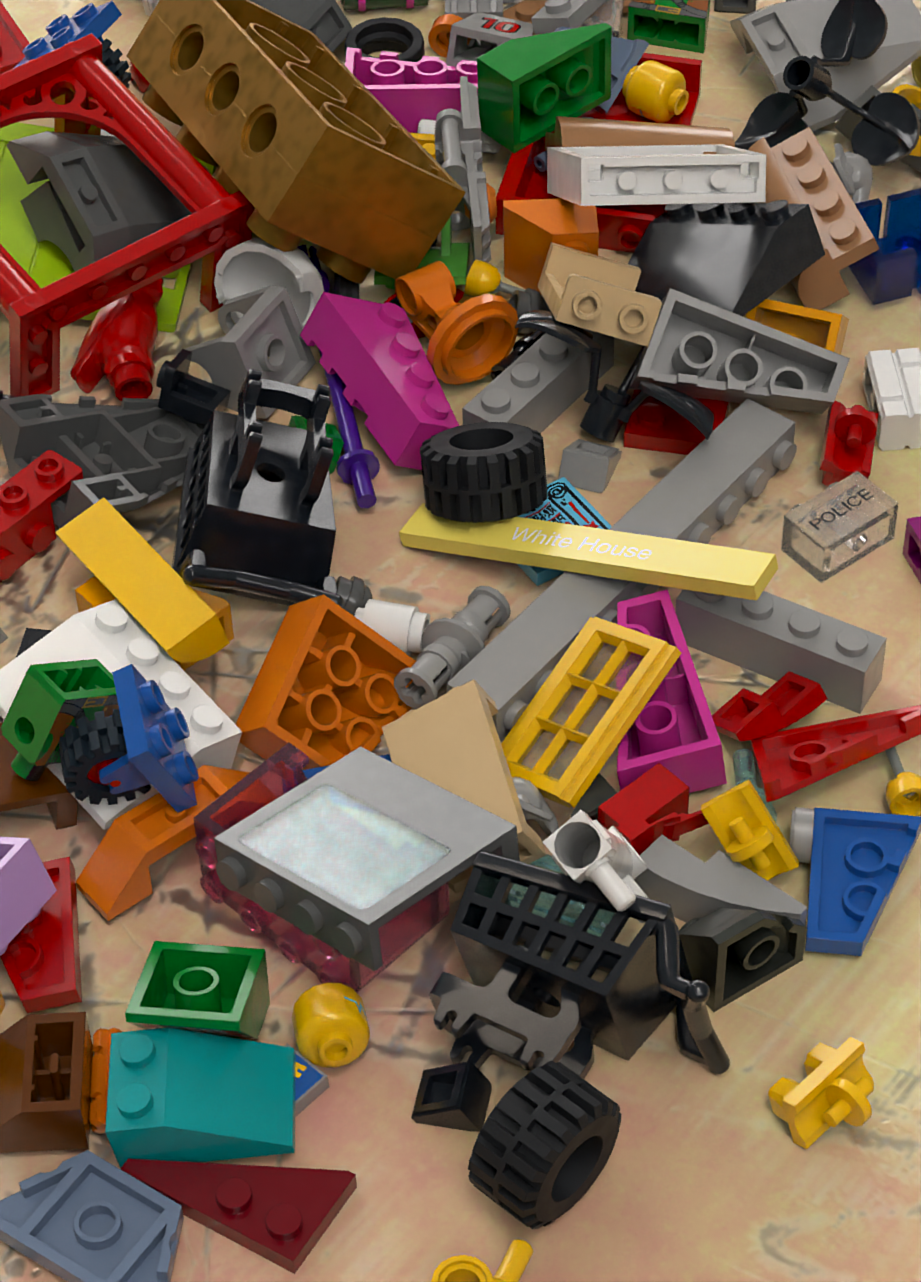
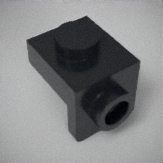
[156,349,231,426]

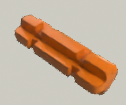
[89,1027,122,1135]

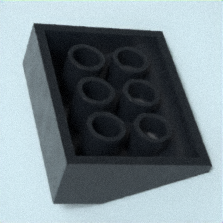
[628,200,825,316]

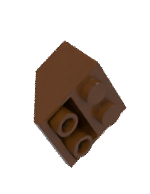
[0,1012,94,1153]

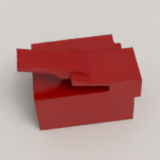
[598,763,709,855]

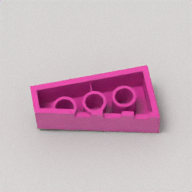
[345,47,478,133]
[300,292,459,470]
[617,589,727,793]

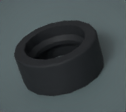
[345,17,425,62]

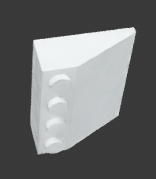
[0,599,242,830]

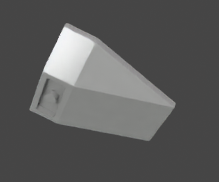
[730,0,921,131]

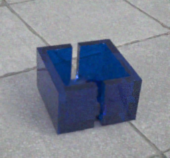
[848,188,921,305]

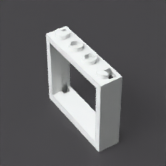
[547,144,766,206]

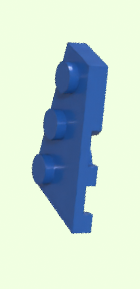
[805,808,921,956]

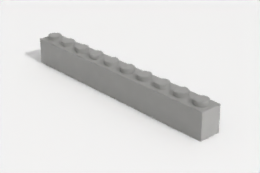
[447,398,797,742]

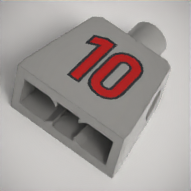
[446,13,534,67]

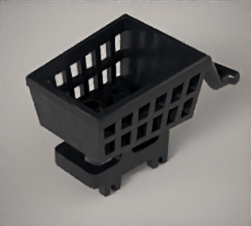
[172,369,343,608]
[429,851,730,1079]

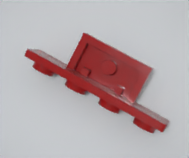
[0,450,83,583]

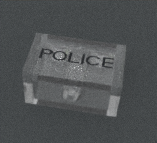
[781,471,899,583]

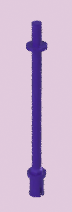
[297,245,380,508]

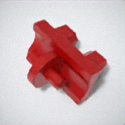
[819,401,879,491]

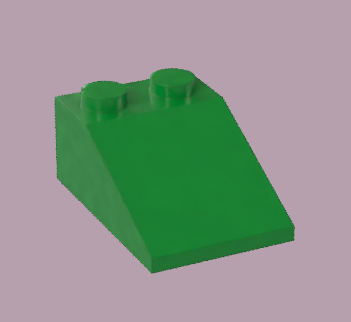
[477,23,612,153]

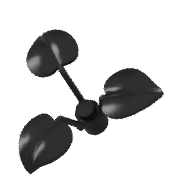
[735,0,920,166]
[515,310,714,442]

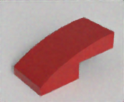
[712,671,828,741]

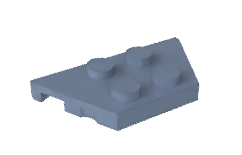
[0,1150,184,1282]

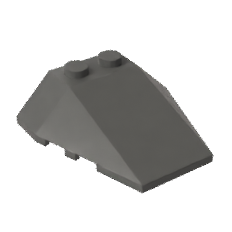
[0,394,205,528]

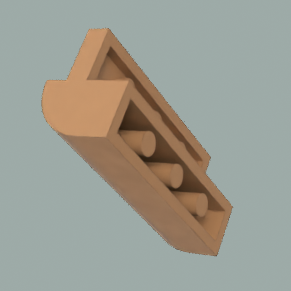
[544,116,735,154]
[748,127,880,310]

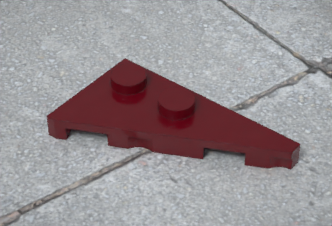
[120,1158,357,1274]

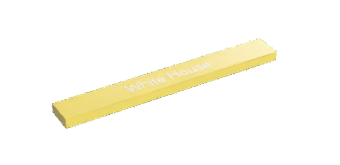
[399,503,778,600]

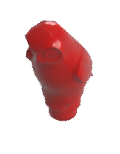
[70,278,164,401]

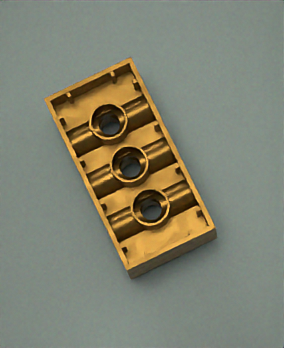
[126,0,466,284]

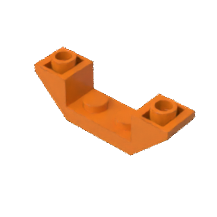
[76,765,277,921]

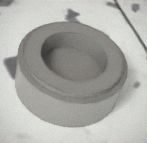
[789,807,814,863]

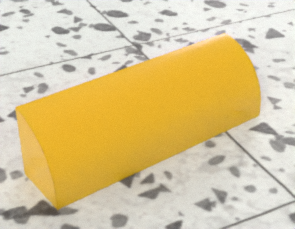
[55,497,230,663]

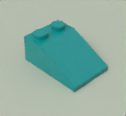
[105,1027,296,1168]

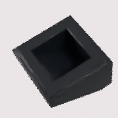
[411,1061,492,1131]

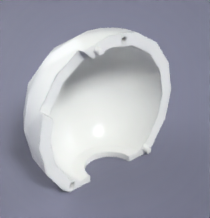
[214,238,324,329]

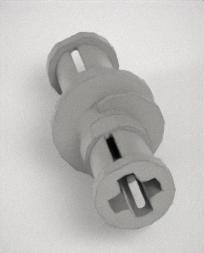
[394,586,511,709]

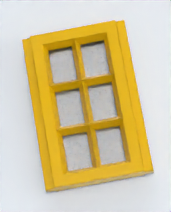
[501,617,681,808]

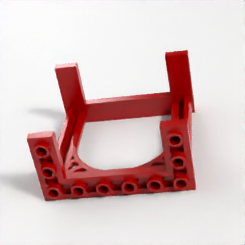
[0,33,254,397]

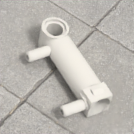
[543,810,648,923]

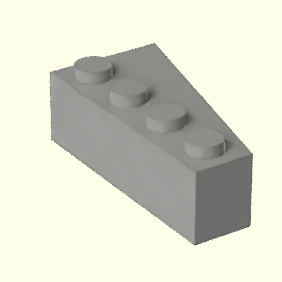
[629,288,850,414]

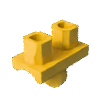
[701,779,799,881]
[768,1037,874,1149]

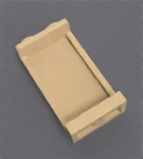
[537,242,662,347]
[382,679,546,903]

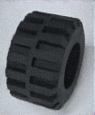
[420,422,548,523]
[468,1061,621,1229]

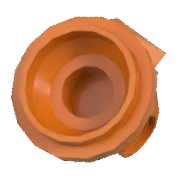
[395,261,518,385]

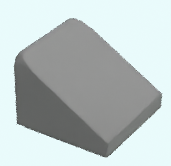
[558,439,622,493]

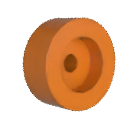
[428,14,471,58]

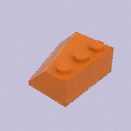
[236,594,416,771]

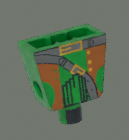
[627,0,710,53]
[1,659,119,781]

